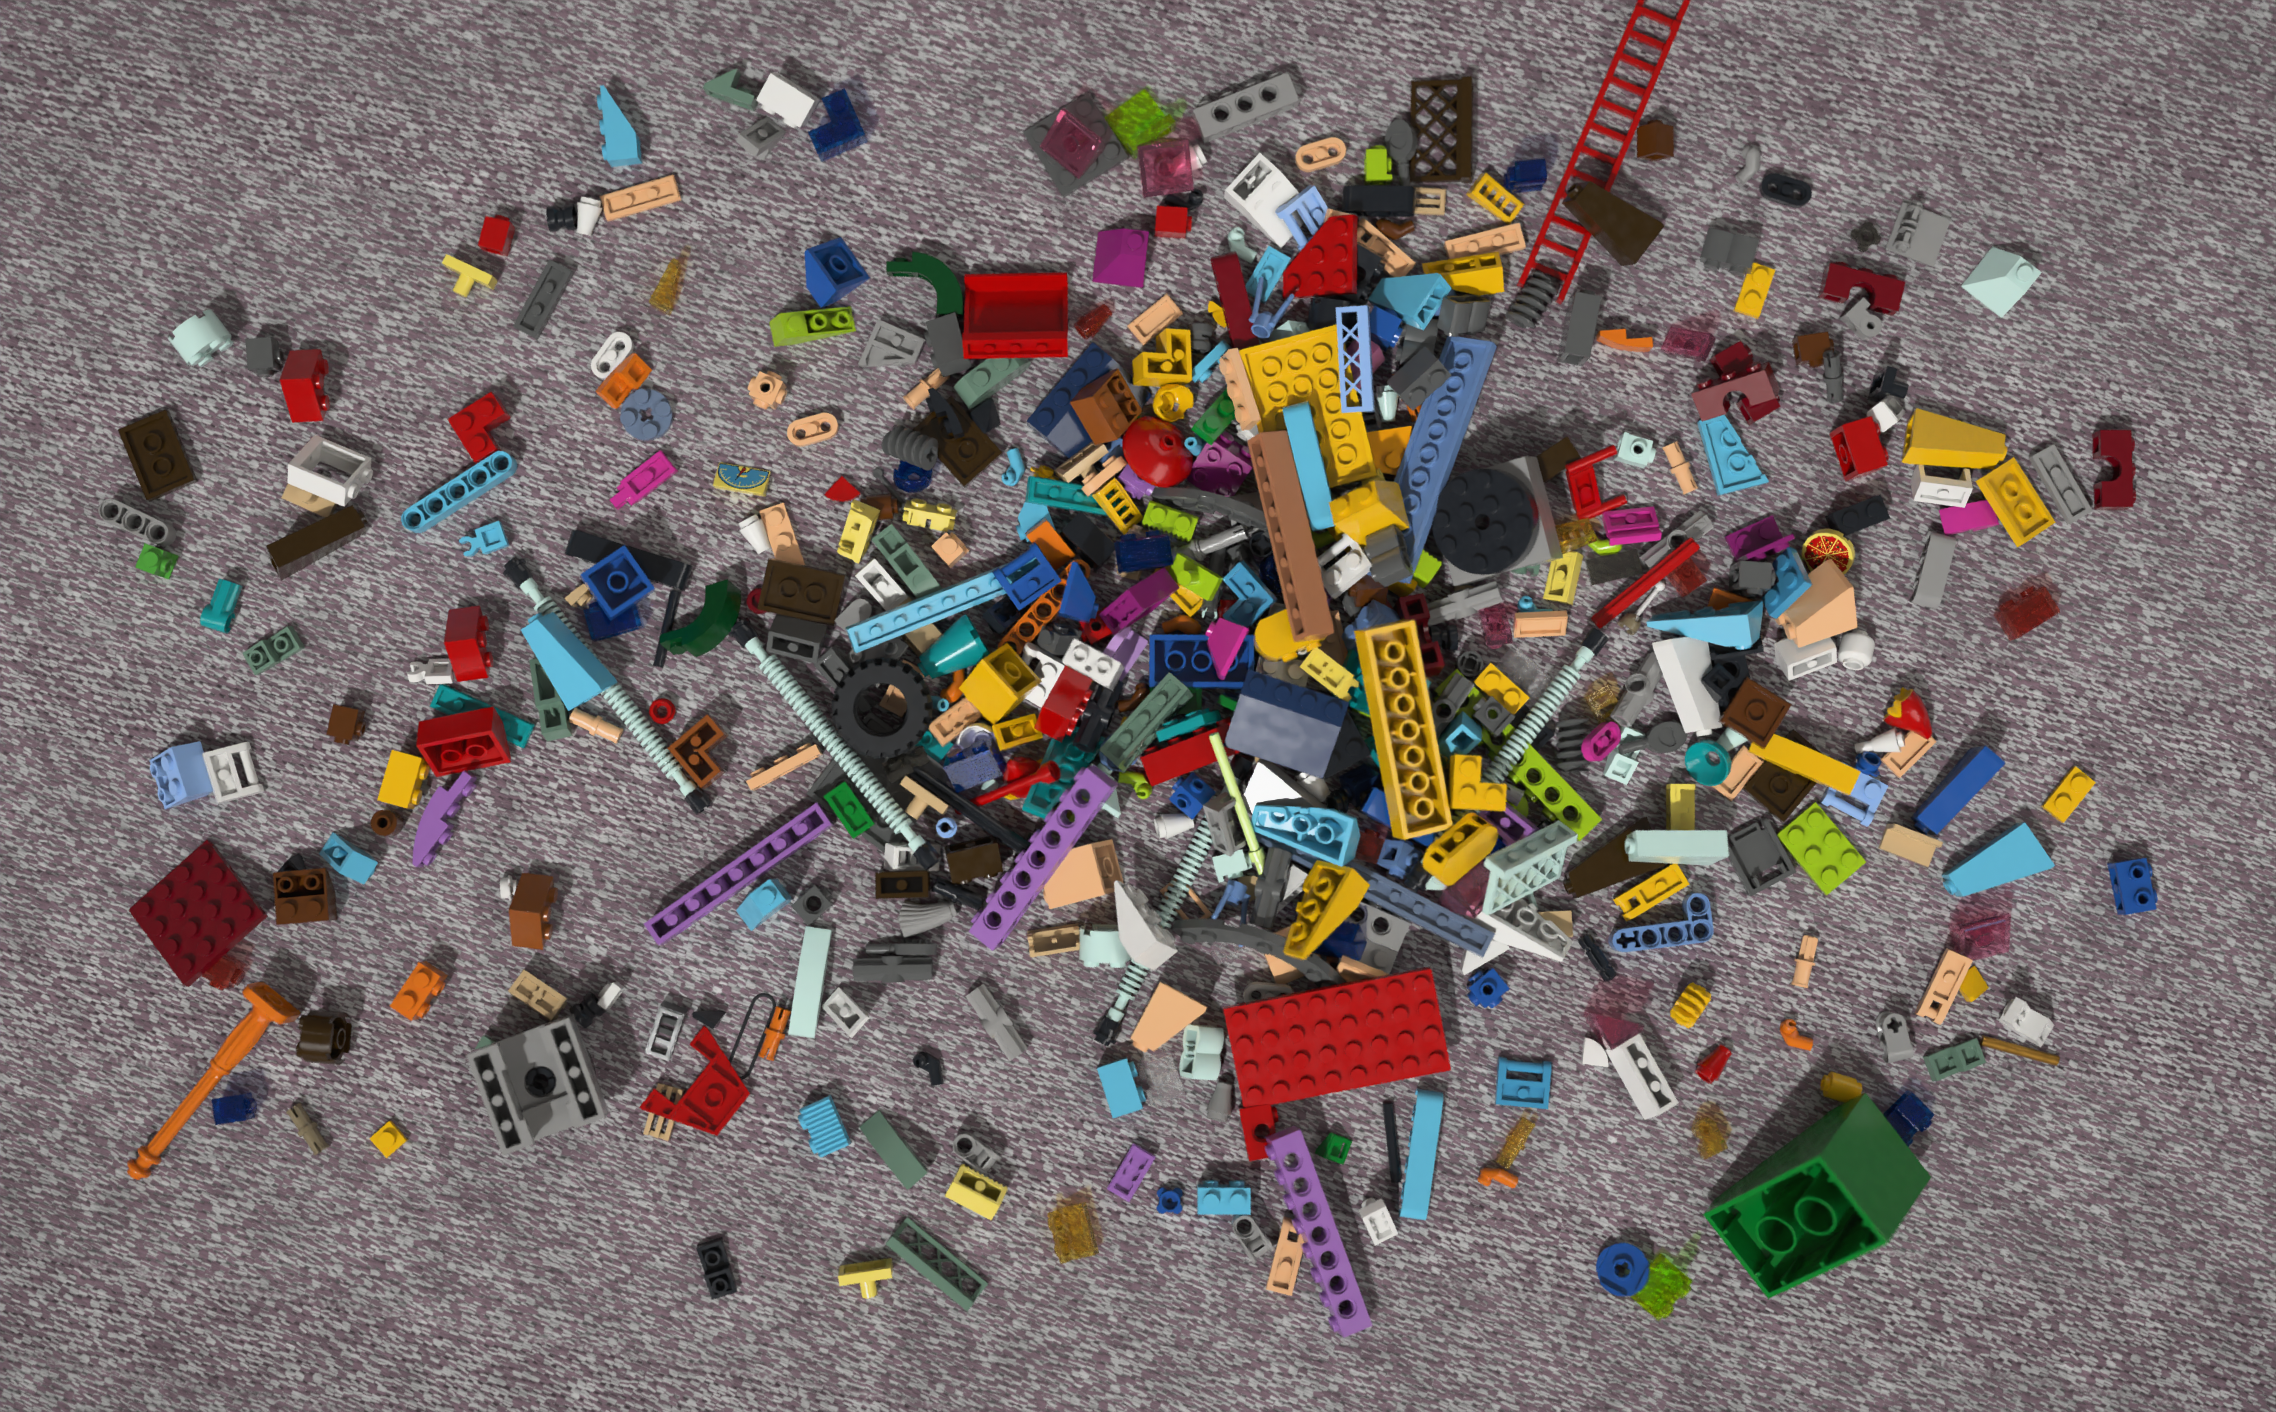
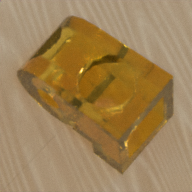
[1691,1117,1728,1160]

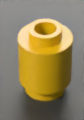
[1820,1071,1862,1103]

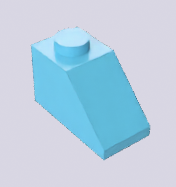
[1015,502,1056,544]
[319,832,378,884]

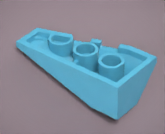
[1646,601,1763,650]
[1251,804,1361,867]

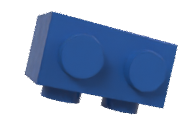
[1370,305,1403,352]
[2107,858,2158,915]

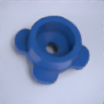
[1855,751,1881,777]
[1157,1187,1183,1214]

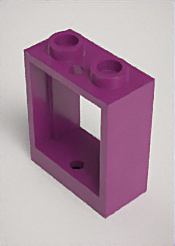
[1099,567,1179,635]

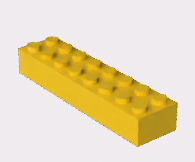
[1354,619,1453,840]

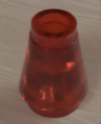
[1074,304,1112,340]

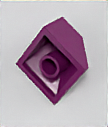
[1092,228,1149,288]

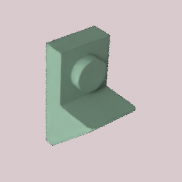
[703,69,758,111]

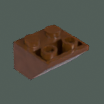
[273,868,337,925]

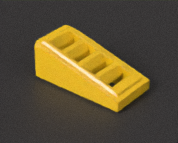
[1466,173,1524,225]
[1092,477,1144,535]

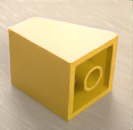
[1329,480,1410,548]
[959,643,1042,726]

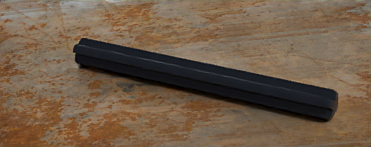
[908,764,1041,858]

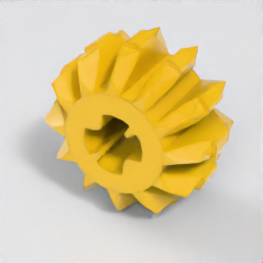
[1670,982,1711,1028]

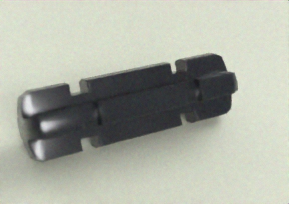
[1578,934,1617,982]

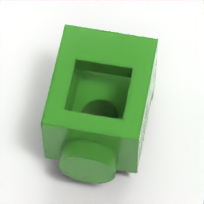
[135,544,179,579]

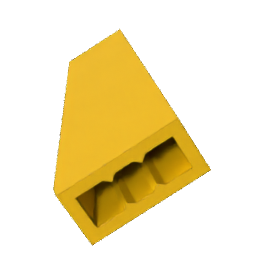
[1901,408,2008,470]

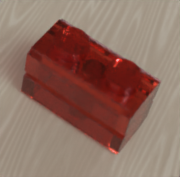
[1994,585,2060,641]

